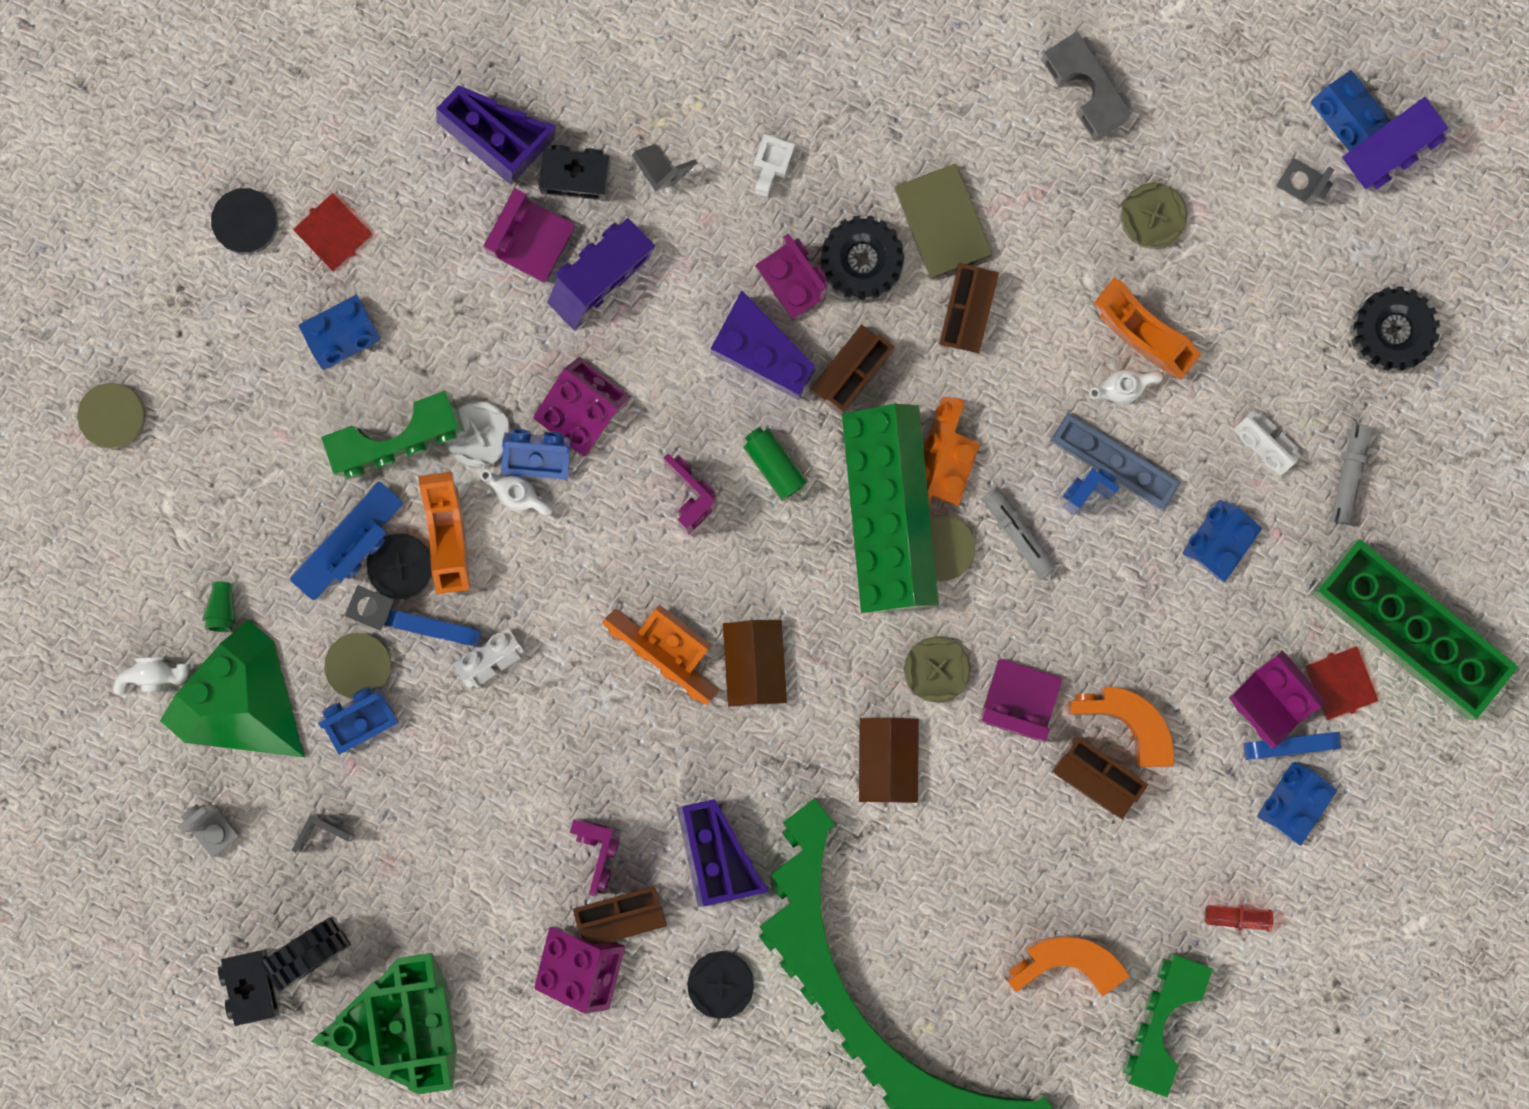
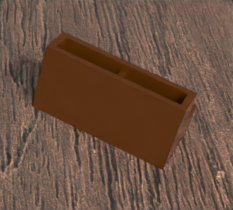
[938,263,999,354]
[810,324,895,417]
[723,620,787,707]
[859,717,919,803]
[1051,737,1149,819]
[573,885,667,944]

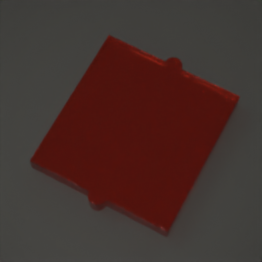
[293,193,372,272]
[1305,646,1379,720]

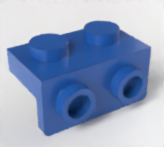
[1311,70,1391,152]
[299,294,381,370]
[501,429,571,480]
[1062,468,1119,515]
[1182,500,1262,582]
[318,686,399,755]
[1257,762,1338,846]

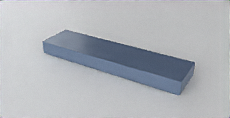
[1049,412,1181,511]

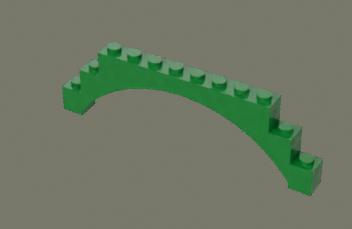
[758,798,1053,1109]

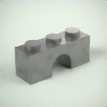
[1041,31,1132,142]

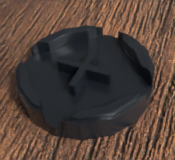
[211,188,278,255]
[367,533,432,600]
[687,951,754,1019]

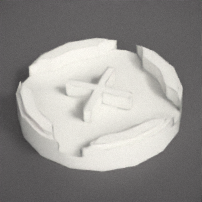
[447,401,511,468]

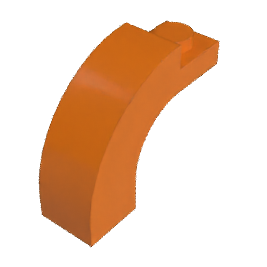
[1093,278,1202,380]
[419,472,470,594]
[1067,687,1174,767]
[1005,936,1130,996]

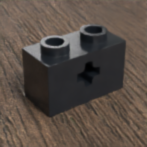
[539,145,611,201]
[218,949,280,1026]

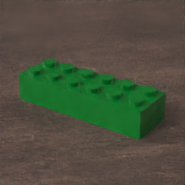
[842,403,939,613]
[1310,539,1519,720]

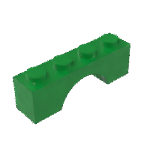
[321,391,465,480]
[1123,953,1213,1098]

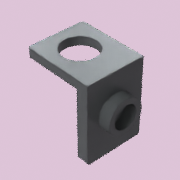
[632,144,698,192]
[1276,158,1334,206]
[345,585,394,631]
[292,814,355,853]

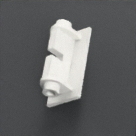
[1233,409,1302,476]
[453,627,525,689]

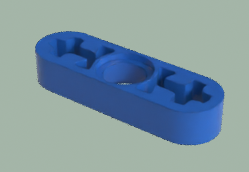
[384,609,482,647]
[1243,731,1342,760]

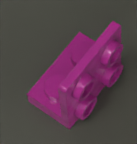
[483,188,575,283]
[755,233,828,321]
[533,357,632,456]
[663,454,717,535]
[1229,650,1326,749]
[979,659,1062,742]
[570,818,620,896]
[534,926,625,1014]

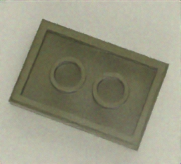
[894,163,992,280]

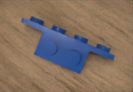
[290,481,403,600]

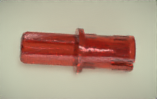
[1204,904,1273,932]

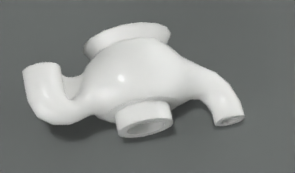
[1089,369,1163,405]
[480,470,553,517]
[113,656,191,694]

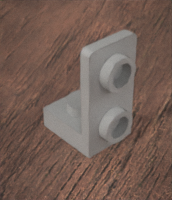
[177,804,241,858]

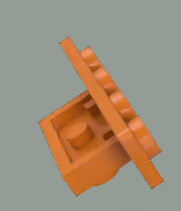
[924,397,981,506]
[602,604,719,705]

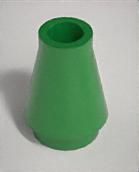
[202,581,236,632]

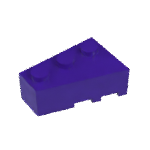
[436,85,556,185]
[1342,97,1451,191]
[547,218,655,331]
[710,291,815,400]
[677,799,769,907]

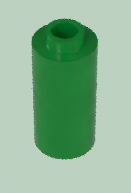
[743,427,809,501]

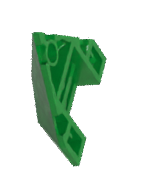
[160,620,305,758]
[311,953,457,1095]

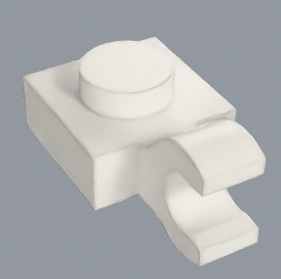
[753,134,795,198]

